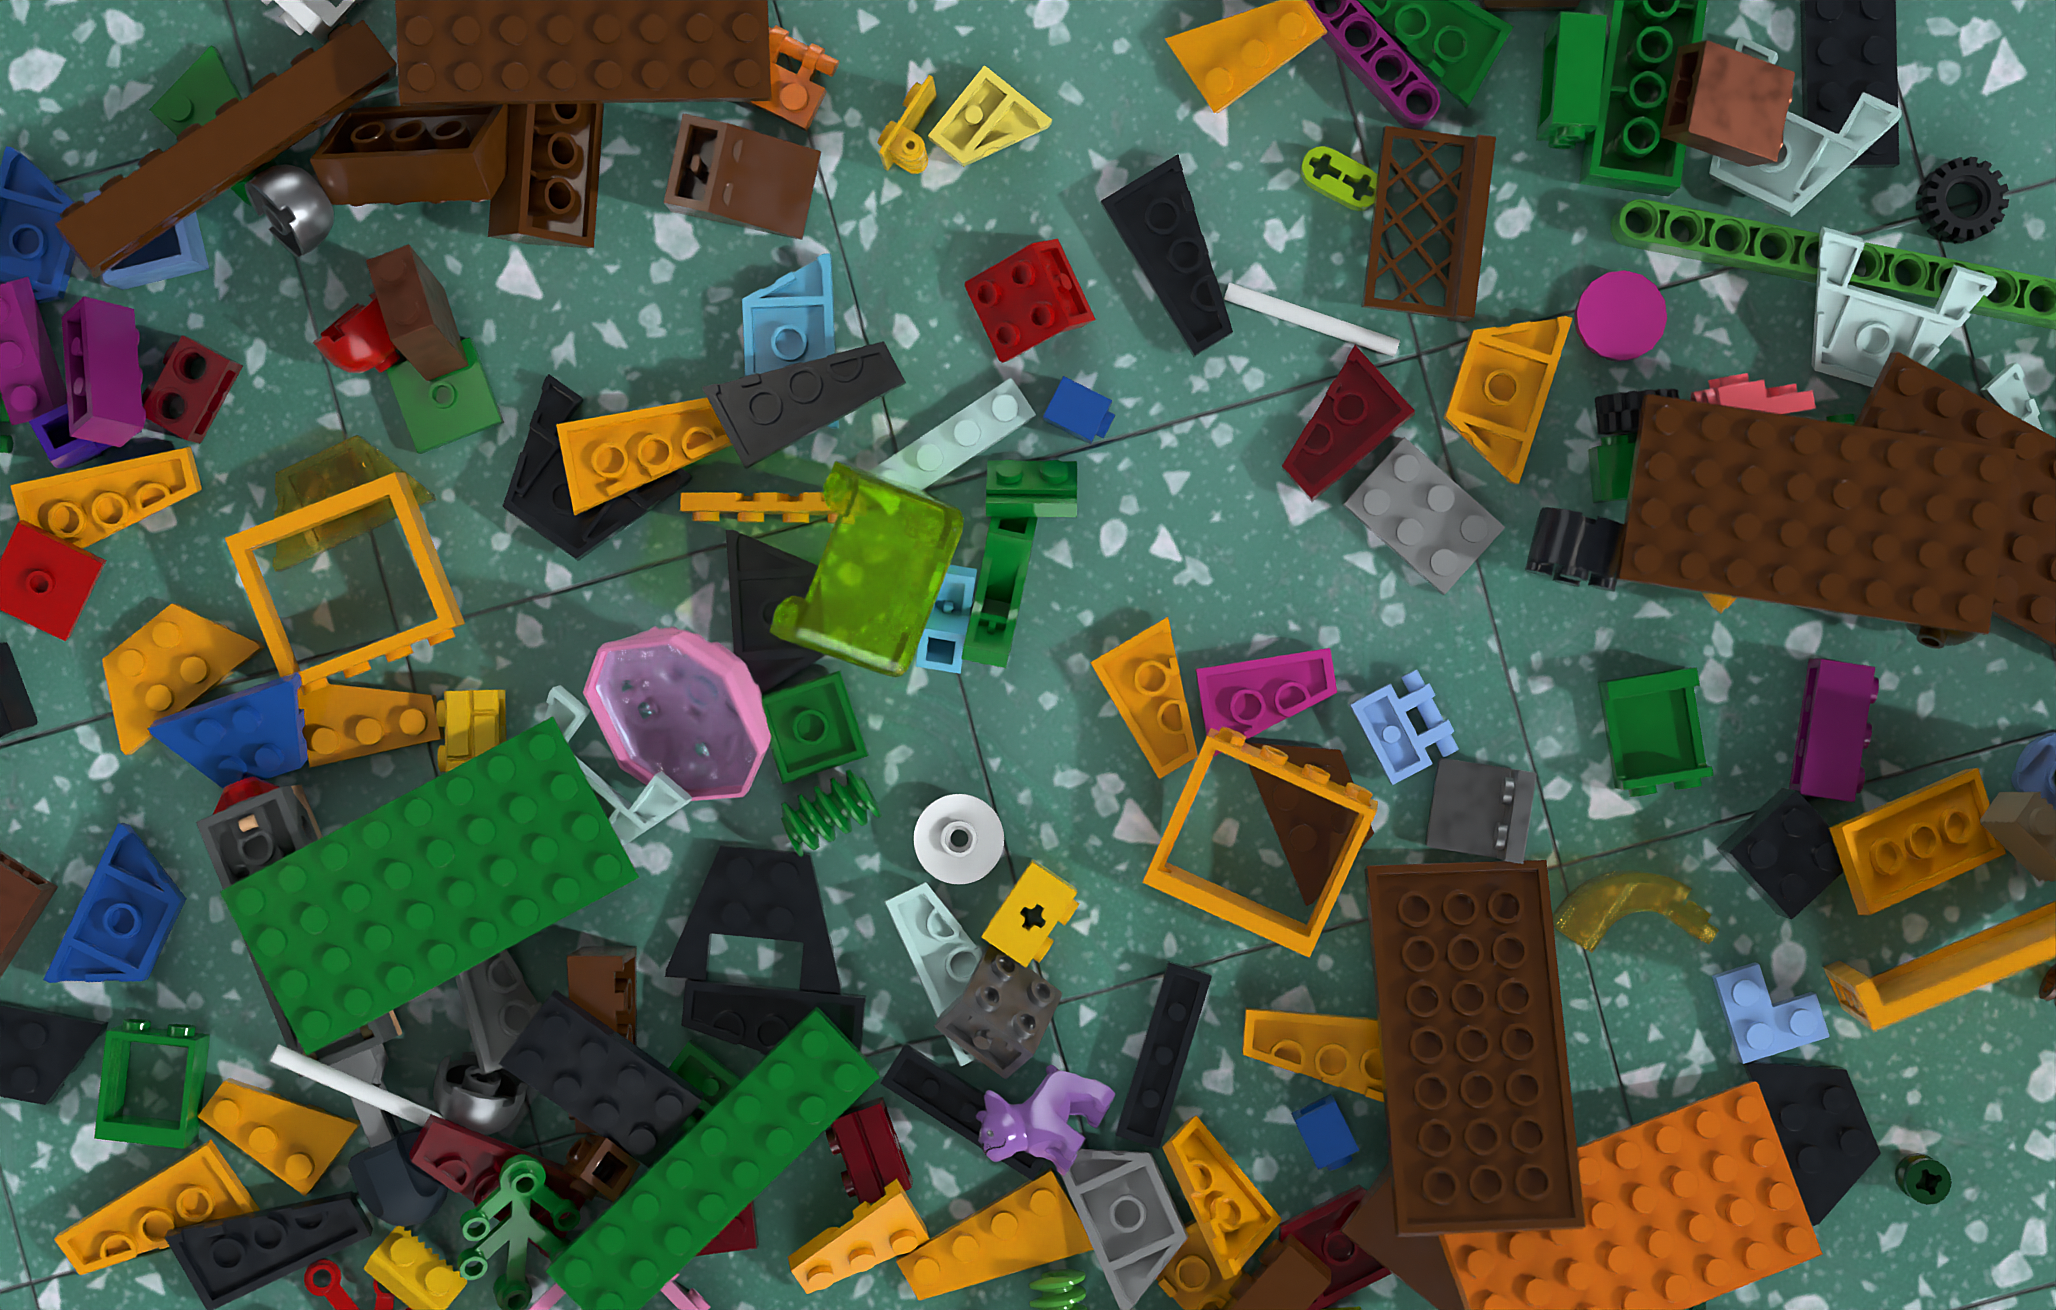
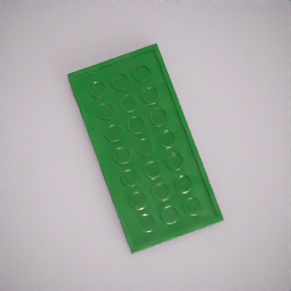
[220,716,640,1056]

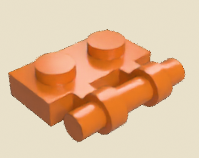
[744,25,839,132]

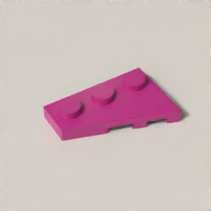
[1195,648,1337,757]

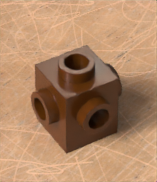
[561,1133,640,1202]

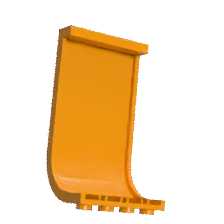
[1823,900,2056,1031]

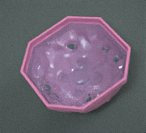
[583,627,771,801]

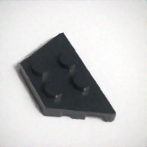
[726,530,826,694]
[0,1002,108,1105]
[1743,1060,1881,1226]

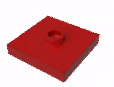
[0,519,106,641]

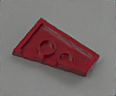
[1282,345,1415,502]

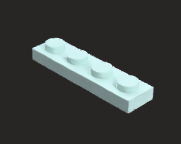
[861,377,1036,515]

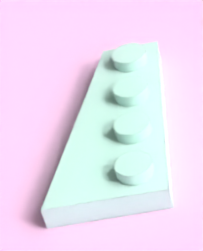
[884,882,983,1066]

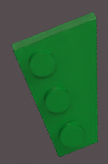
[149,45,277,206]

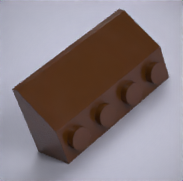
[488,103,604,248]
[310,104,509,207]

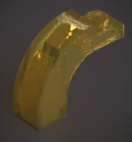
[1552,870,1719,953]

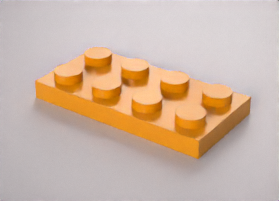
[1830,768,2006,915]

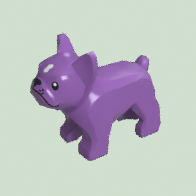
[976,1065,1115,1176]

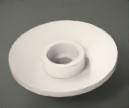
[914,794,1004,884]

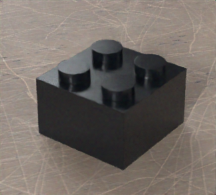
[1716,788,1844,920]

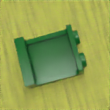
[1598,667,1714,797]

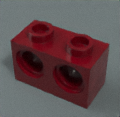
[142,335,243,444]

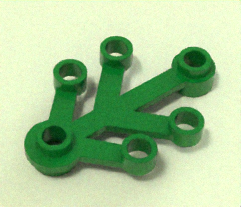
[457,1154,581,1310]

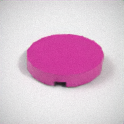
[1574,270,1667,362]

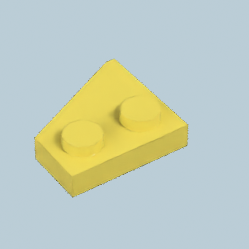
[928,65,1052,167]

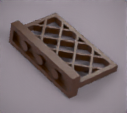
[1362,126,1496,323]

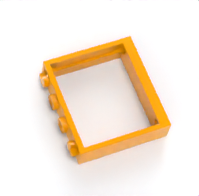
[225,472,465,695]
[1142,727,1378,958]

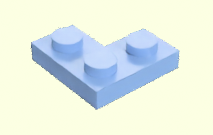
[1712,962,1830,1064]

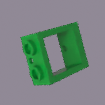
[1536,12,1607,150]
[94,1019,210,1149]

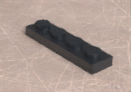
[1115,961,1212,1149]
[880,1043,1046,1181]

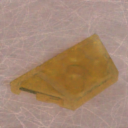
[273,435,436,572]

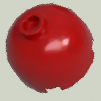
[313,291,401,373]

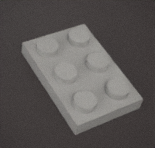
[1343,437,1505,595]

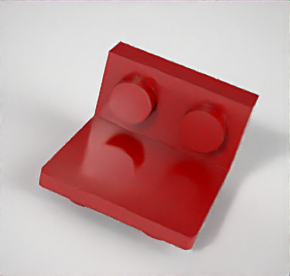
[964,238,1096,363]

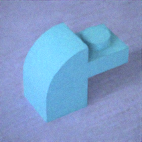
[915,562,977,674]

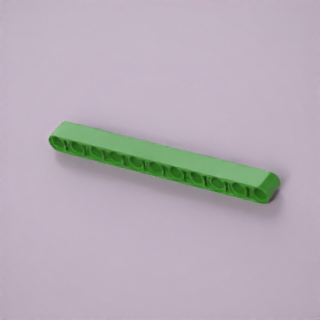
[1610,199,2056,330]

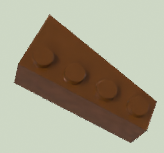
[567,946,637,1133]

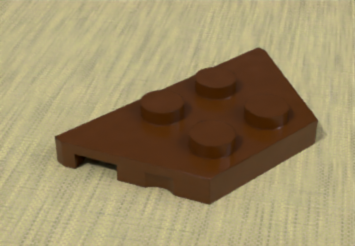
[1245,742,1374,906]

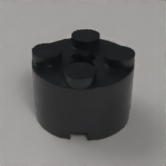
[1525,507,1624,592]

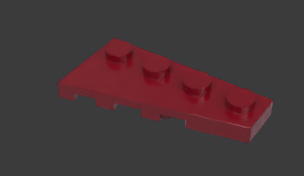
[409,1114,586,1259]

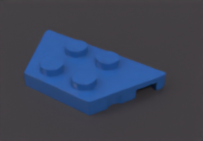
[0,146,76,304]
[148,672,308,789]
[43,823,187,983]

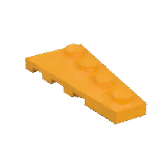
[680,492,865,524]
[1242,1007,1384,1102]
[54,1140,260,1275]

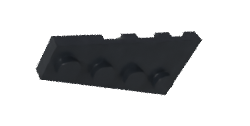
[1101,154,1233,357]
[702,341,906,469]
[681,979,867,1055]
[165,1191,373,1310]

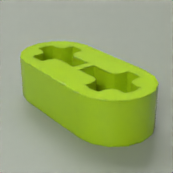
[1300,146,1378,211]

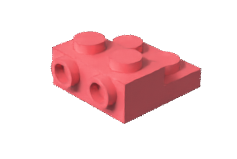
[1690,373,1816,414]

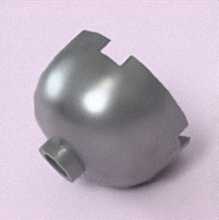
[244,164,334,257]
[433,1052,528,1135]

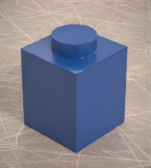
[1043,376,1115,444]
[1291,1094,1359,1171]

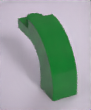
[961,517,1038,668]

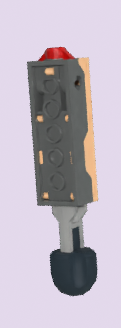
[196,776,448,1227]

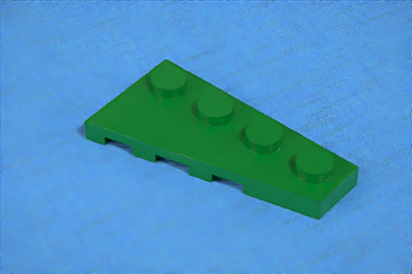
[1357,0,1514,109]

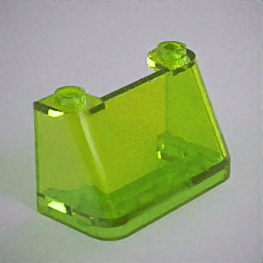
[769,461,963,678]

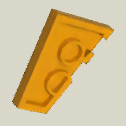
[1090,617,1198,779]
[198,1078,361,1197]
[1162,1115,1282,1280]
[787,1179,931,1294]

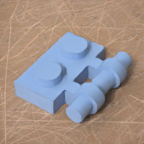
[1349,669,1459,785]

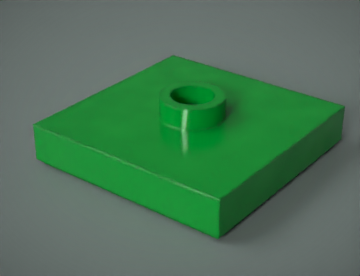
[386,337,504,454]
[761,670,869,785]

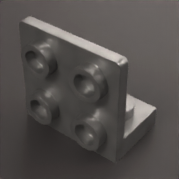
[1425,758,1537,864]
[934,944,1062,1080]

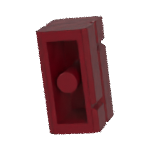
[825,1097,914,1205]

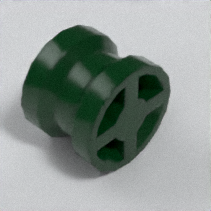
[1895,1153,1952,1205]

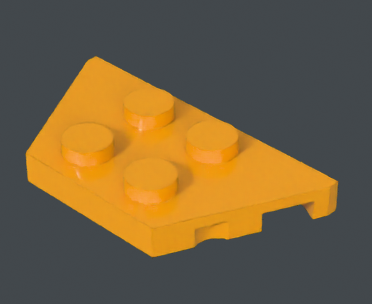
[1443,316,1572,485]
[102,603,265,755]

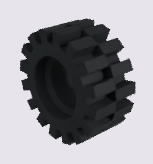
[1916,157,2009,244]
[1595,389,1679,435]

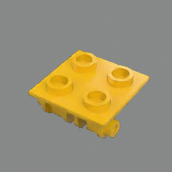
[877,75,937,174]

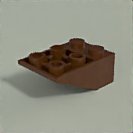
[663,113,822,240]

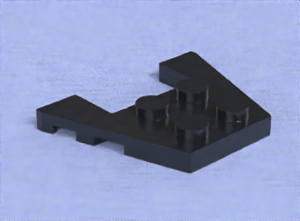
[503,374,692,561]
[665,845,842,993]

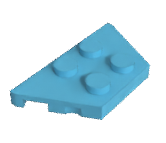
[742,253,839,429]

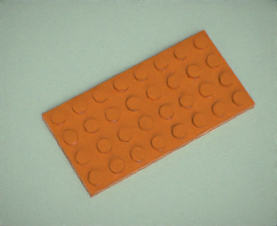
[1438,1081,1823,1310]

